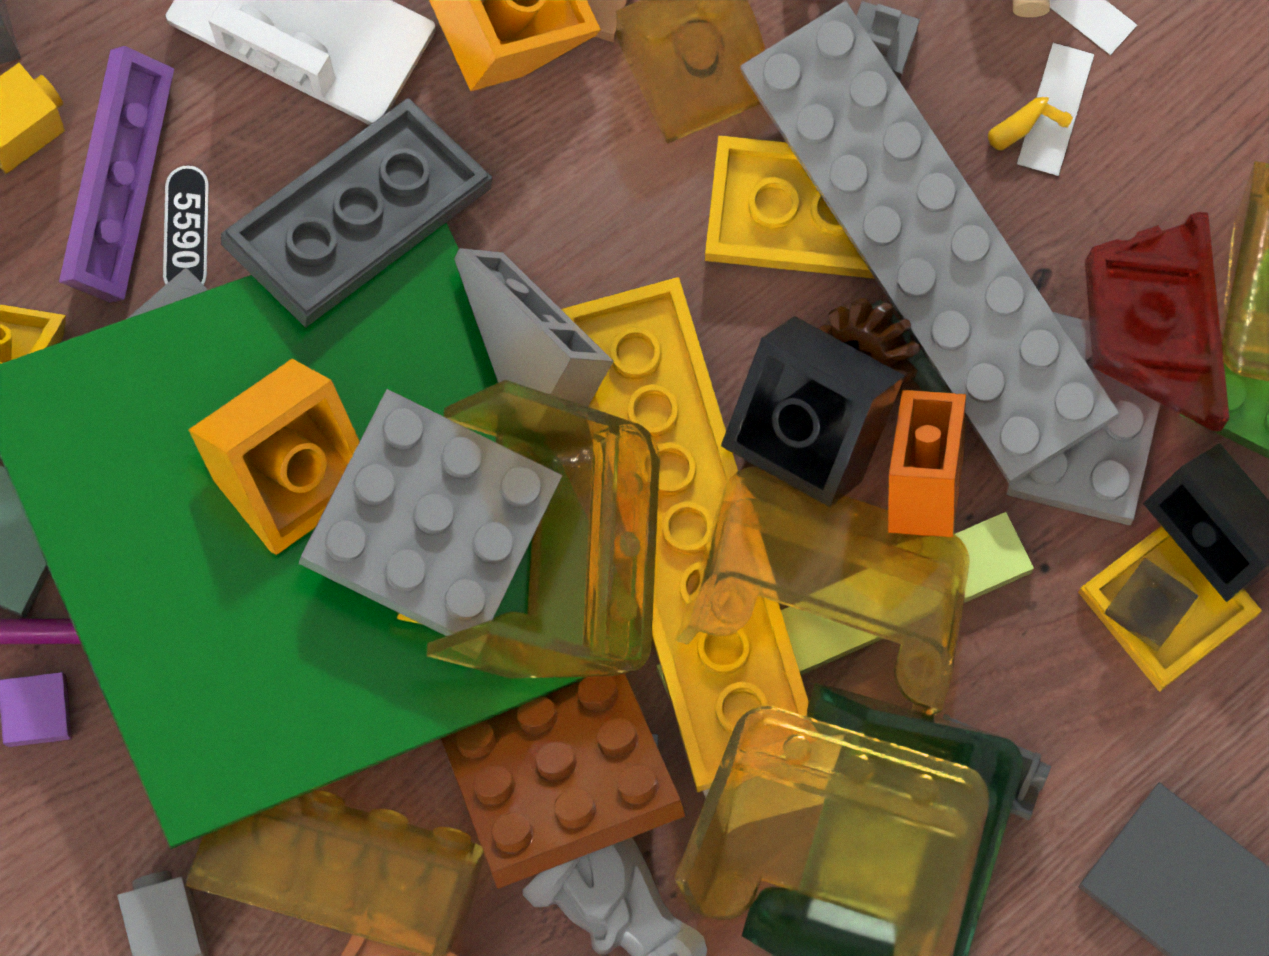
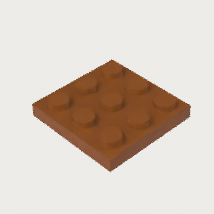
[441,664,685,889]

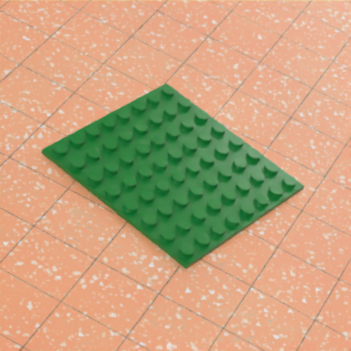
[0,223,651,850]

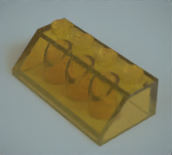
[186,791,484,956]

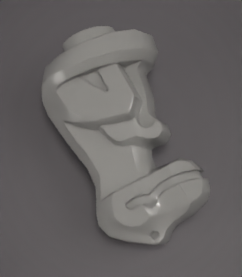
[523,838,707,956]

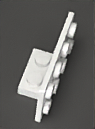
[166,0,436,125]

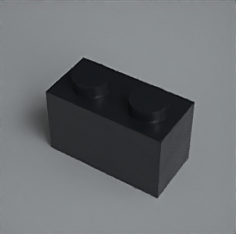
[1143,443,1269,602]

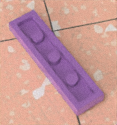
[59,46,174,302]

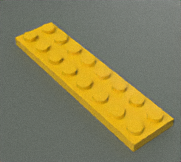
[561,277,824,792]

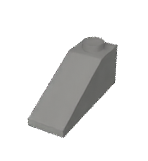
[454,248,614,425]

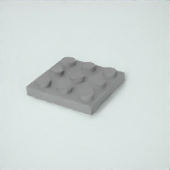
[298,389,562,651]

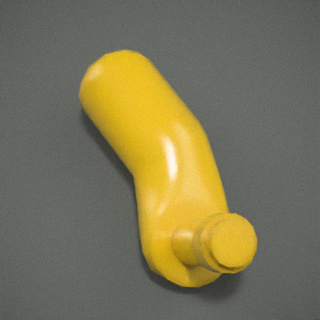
[988,96,1073,150]

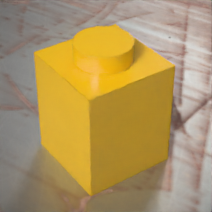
[0,63,65,174]

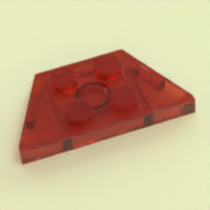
[1085,212,1230,432]

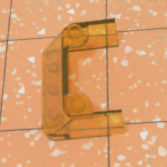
[427,380,660,678]

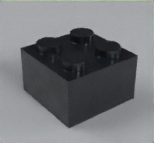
[721,316,905,507]

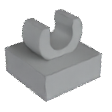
[857,1,920,81]

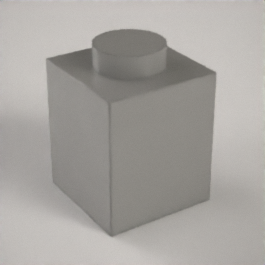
[117,871,209,956]

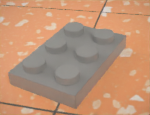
[1006,312,1174,526]

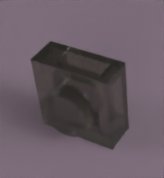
[1104,558,1198,652]

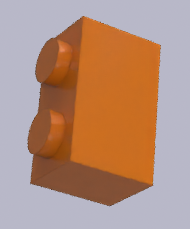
[888,390,966,537]

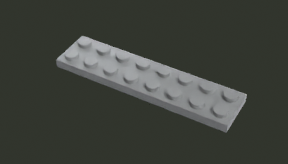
[740,0,1119,485]

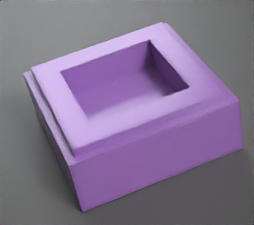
[0,672,72,747]

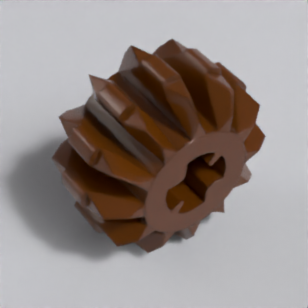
[818,298,921,398]

